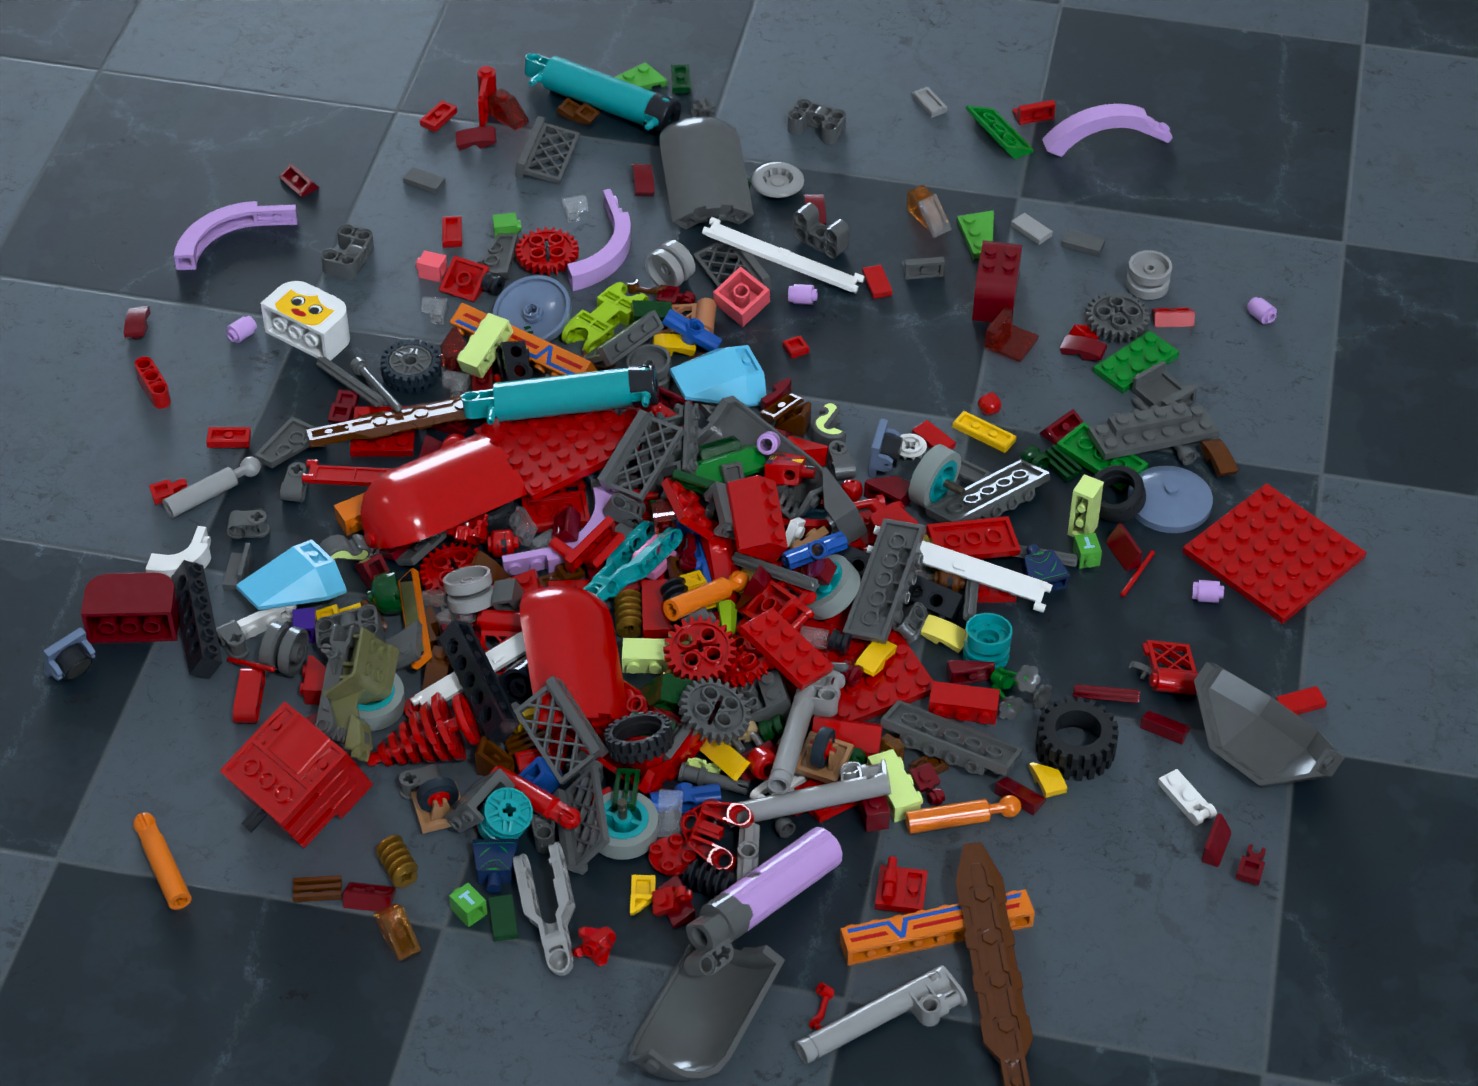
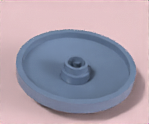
[493,275,572,342]
[1127,466,1213,533]

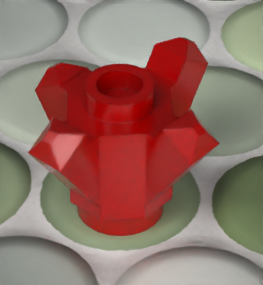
[572,927,616,967]

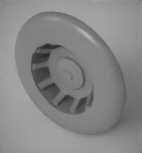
[751,162,804,198]

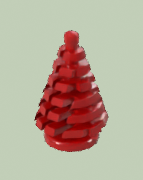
[366,692,481,767]

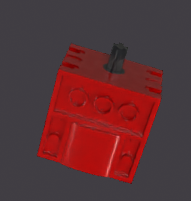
[219,701,373,849]

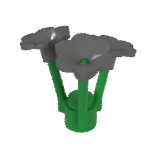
[991,665,1052,720]

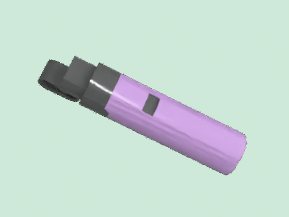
[684,827,843,976]

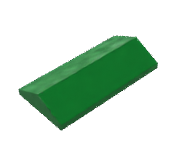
[965,105,1034,159]
[695,444,767,493]

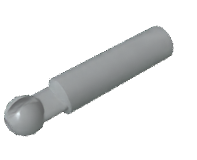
[162,456,261,519]

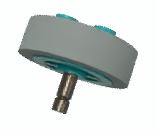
[909,444,965,508]
[794,554,861,620]
[357,673,406,731]
[588,790,659,860]

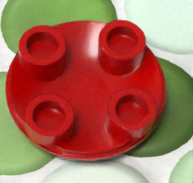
[649,833,696,876]

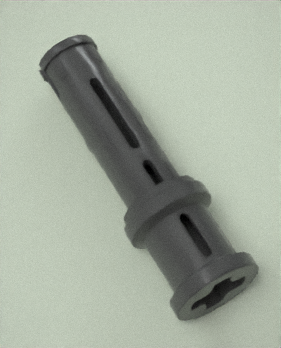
[678,762,750,795]

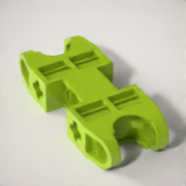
[561,282,649,354]

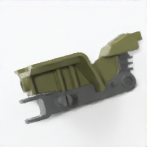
[315,624,399,762]

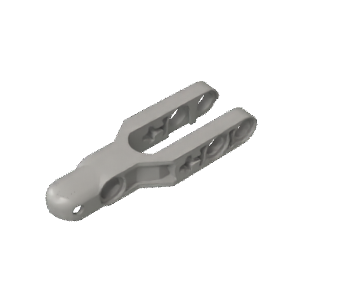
[513,842,576,976]

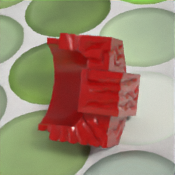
[446,514,489,545]

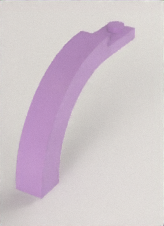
[1042,104,1173,157]
[567,189,631,291]
[174,201,298,270]
[502,486,615,576]

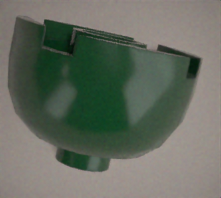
[367,570,403,615]

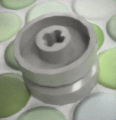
[645,240,695,287]
[1126,250,1172,300]
[443,565,494,614]

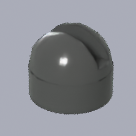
[775,817,796,838]

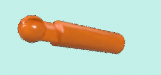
[663,571,749,621]
[905,795,1021,835]
[133,812,192,910]

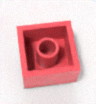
[713,266,770,327]

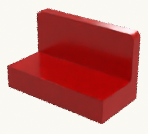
[1013,100,1056,125]

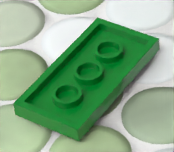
[1093,331,1179,394]
[1056,422,1148,491]

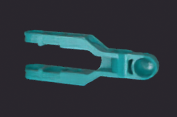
[583,520,683,602]

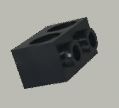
[496,341,533,382]

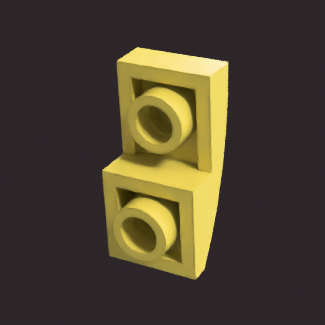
[921,615,965,653]

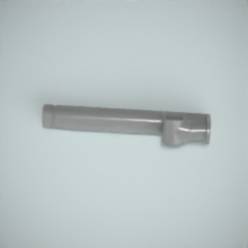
[767,670,846,794]
[729,759,891,827]
[795,965,967,1064]

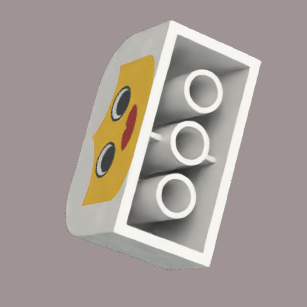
[261,281,350,361]

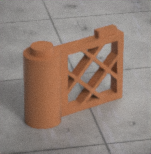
[656,298,716,334]

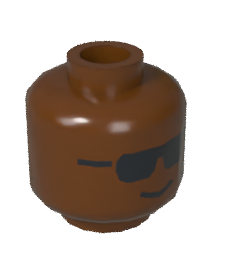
[934,570,966,593]

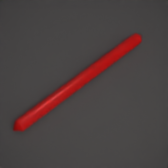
[1120,550,1155,597]
[227,657,275,672]

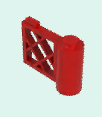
[477,66,498,127]
[477,609,525,676]
[1142,640,1199,695]

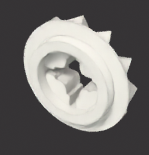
[900,434,927,461]

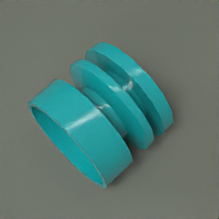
[963,613,1012,669]
[476,787,533,839]

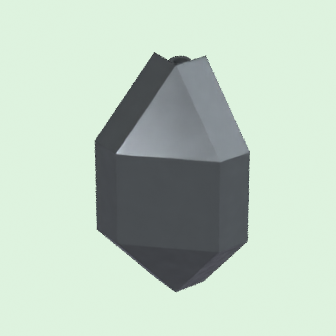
[1194,662,1345,787]

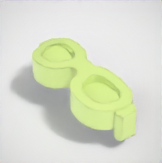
[687,758,721,774]

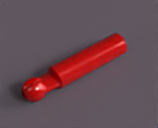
[491,765,581,830]

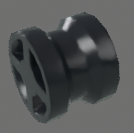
[481,272,505,296]
[828,629,852,655]

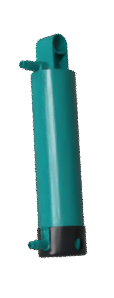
[524,53,681,133]
[461,364,659,425]

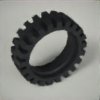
[604,711,674,764]

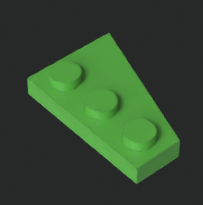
[615,62,668,90]
[957,210,994,260]

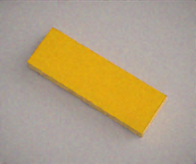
[952,411,1017,453]
[700,738,750,781]

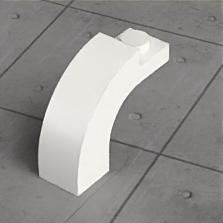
[145,526,211,578]

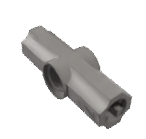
[736,822,760,882]

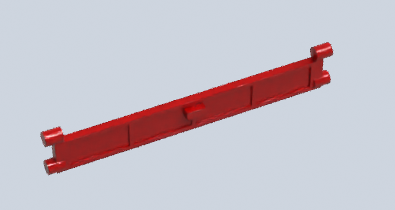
[302,459,392,486]

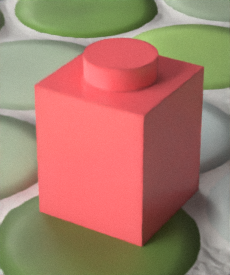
[416,250,448,282]

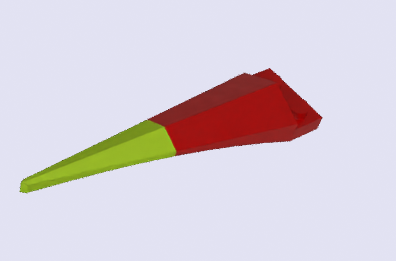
[700,519,741,639]

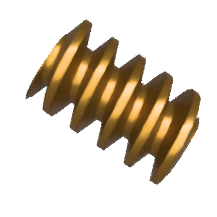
[614,589,643,638]
[376,835,418,888]

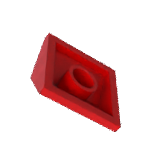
[439,255,490,303]

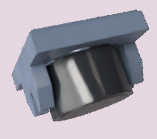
[868,419,903,478]
[44,628,95,681]

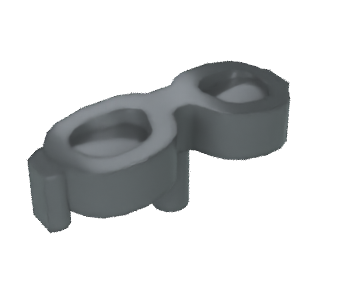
[1128,661,1152,680]

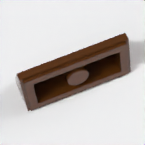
[760,392,804,423]

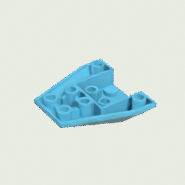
[669,345,767,407]
[236,540,347,610]

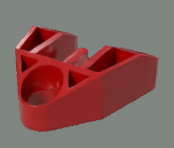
[680,802,754,873]

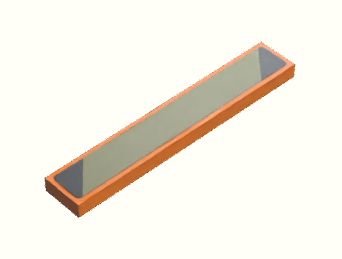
[398,568,432,670]

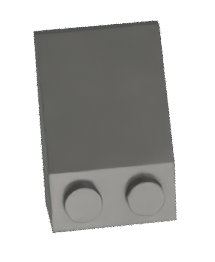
[822,467,868,545]

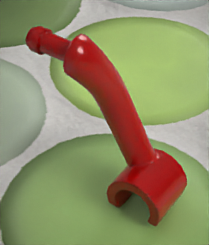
[809,982,834,1030]

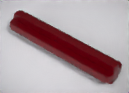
[1073,684,1140,703]

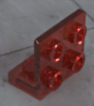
[985,307,1039,362]

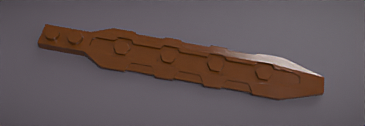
[306,395,468,447]
[955,842,1033,1086]

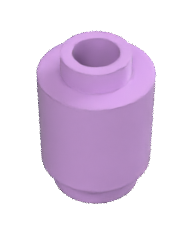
[788,284,818,305]
[1247,297,1277,325]
[226,316,257,343]
[757,431,781,455]
[1192,580,1224,603]

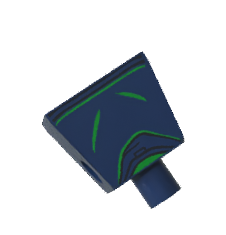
[1021,544,1070,593]
[472,839,519,893]

